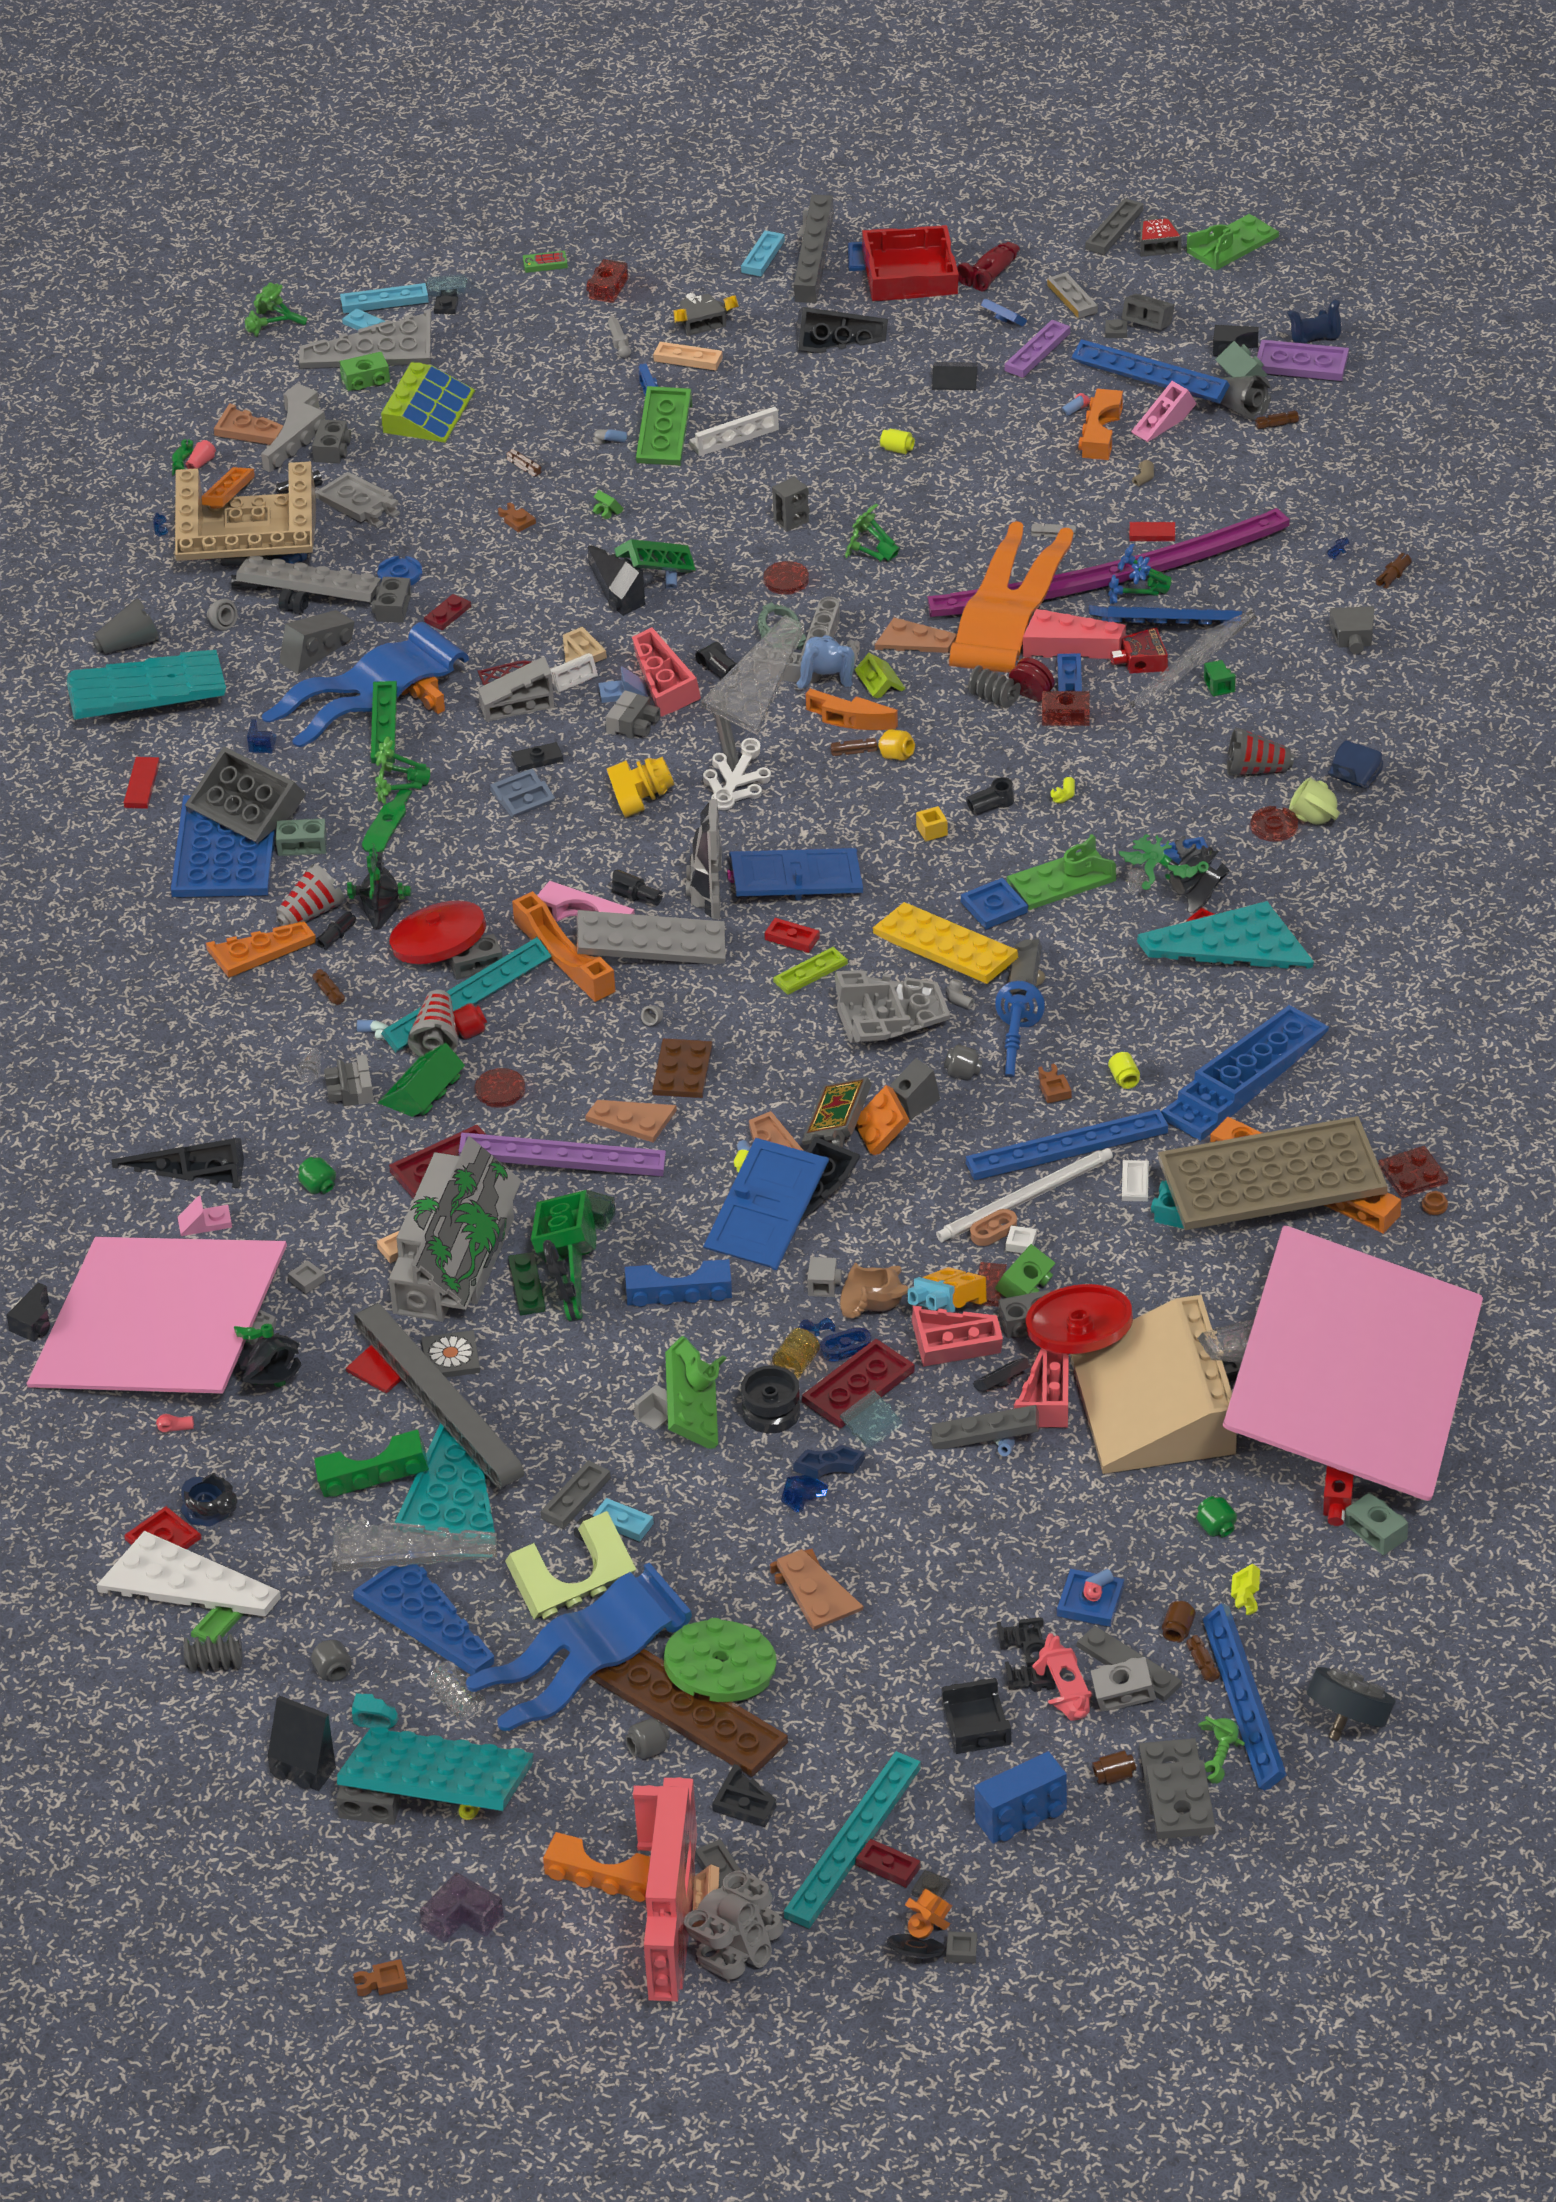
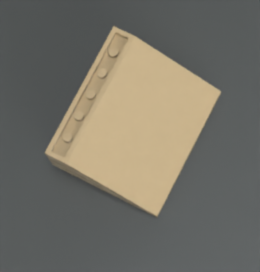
[175,462,316,561]
[1070,1295,1236,1474]

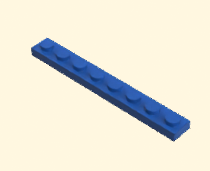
[1071,339,1230,404]
[966,1109,1168,1180]
[1202,1603,1287,1790]

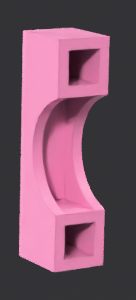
[537,881,635,922]

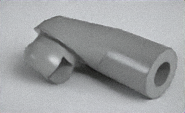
[946,979,975,1010]

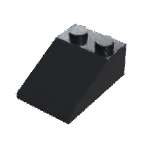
[268,1695,336,1791]

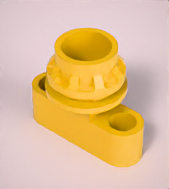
[607,756,675,818]

